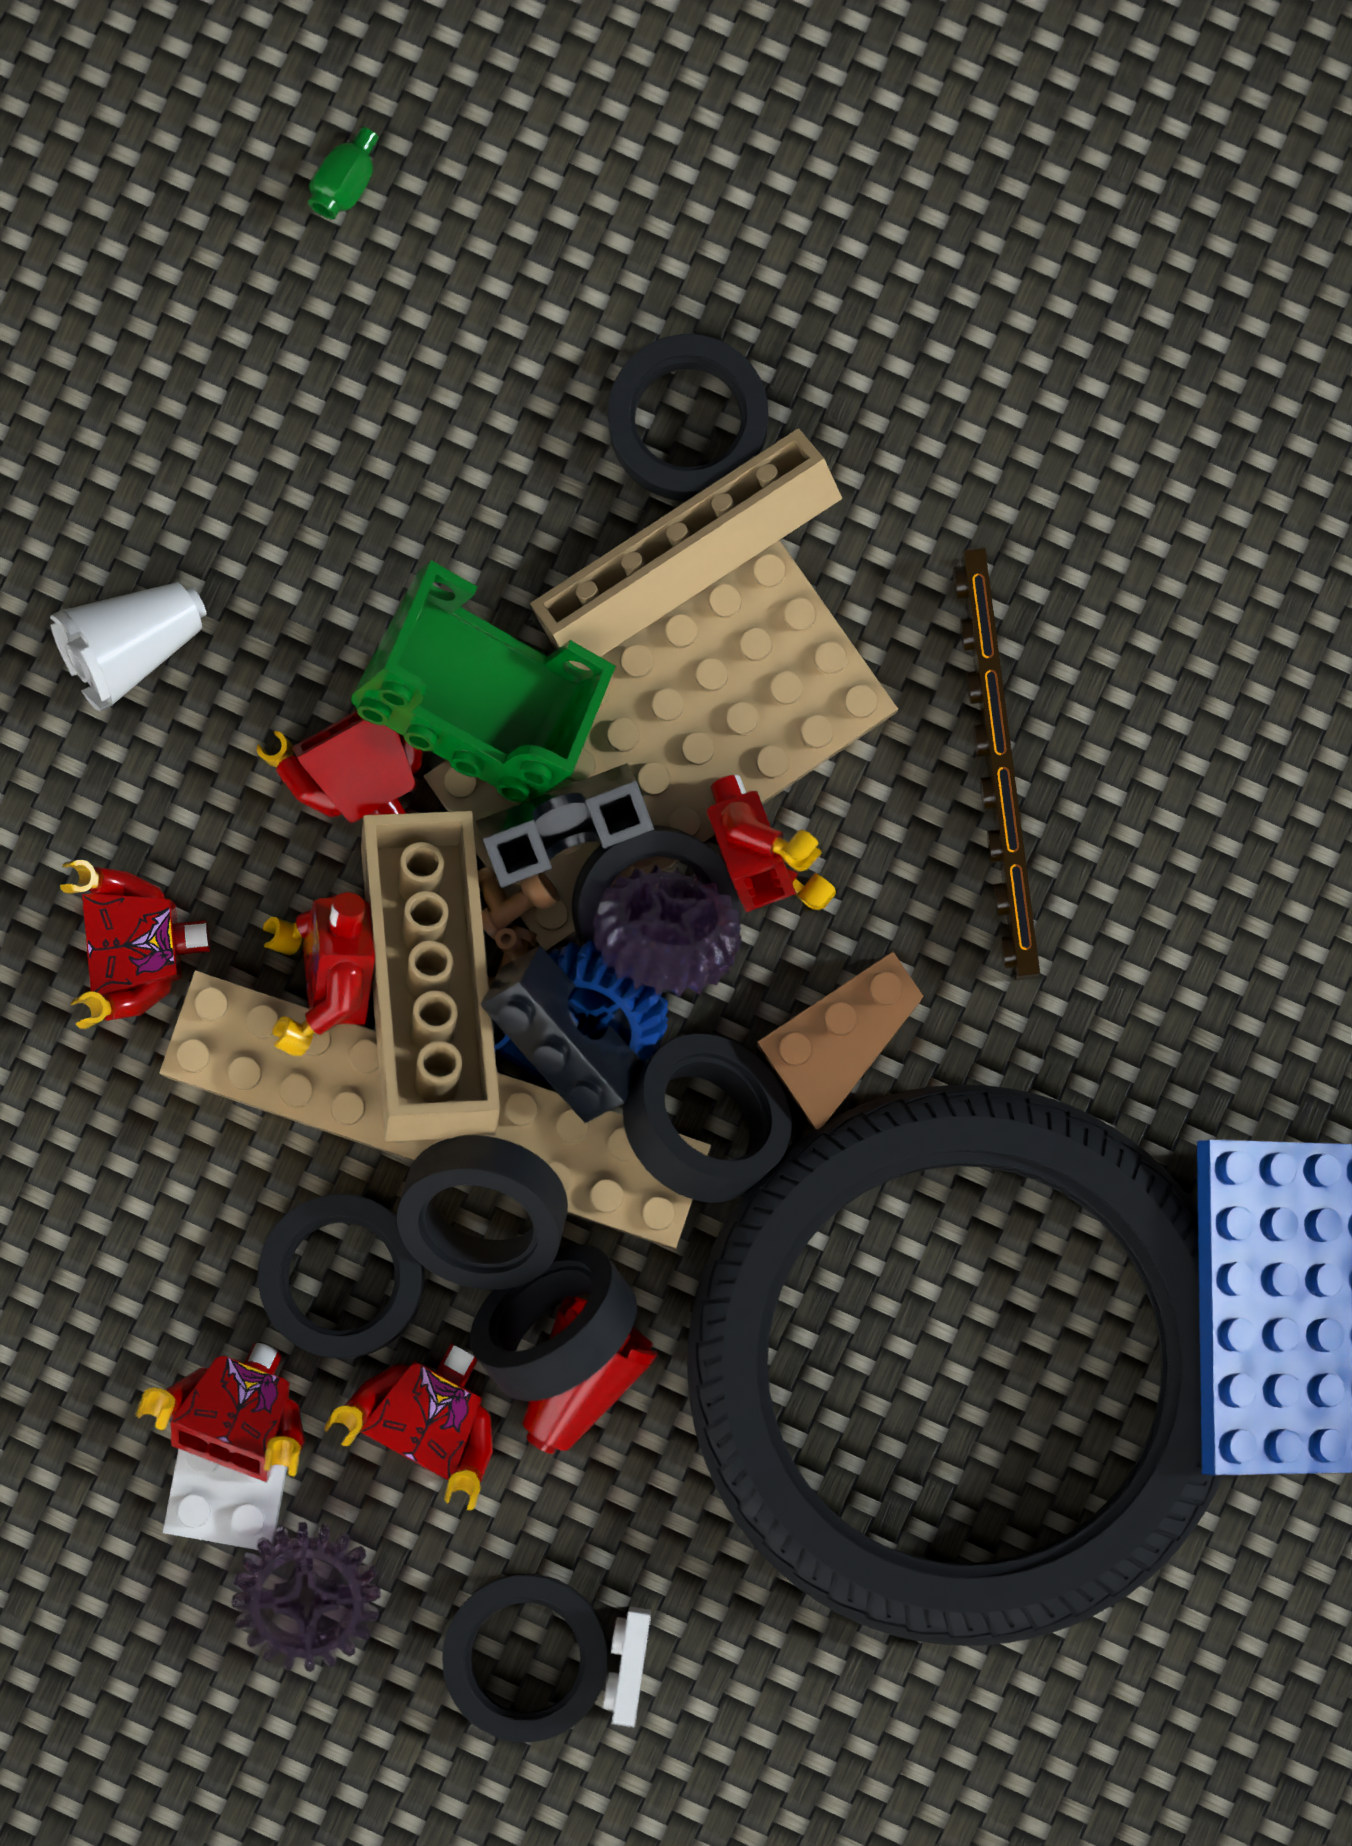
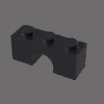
[476,763,654,888]
[480,945,644,1123]

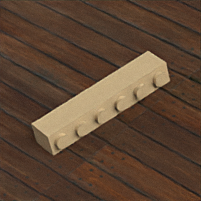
[529,428,842,669]

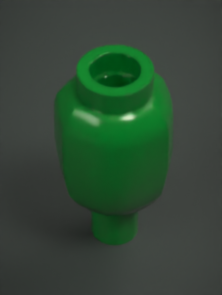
[308,127,379,220]

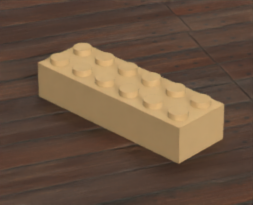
[361,811,500,1142]

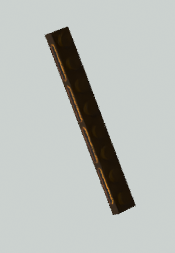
[953,548,1040,981]

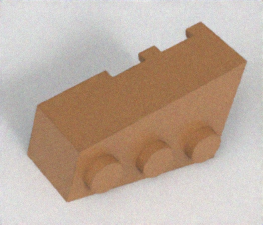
[757,952,924,1130]

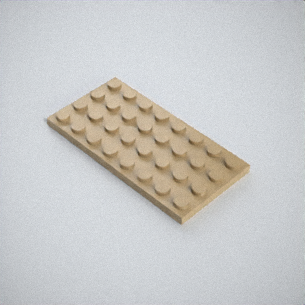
[424,540,898,952]

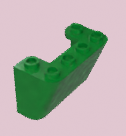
[351,560,616,803]

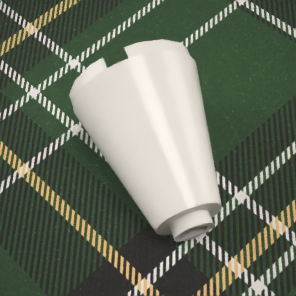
[50,582,206,712]

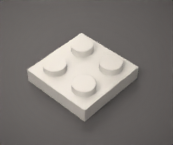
[163,1449,288,1552]
[603,1607,651,1727]

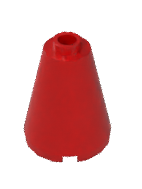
[522,1296,658,1454]

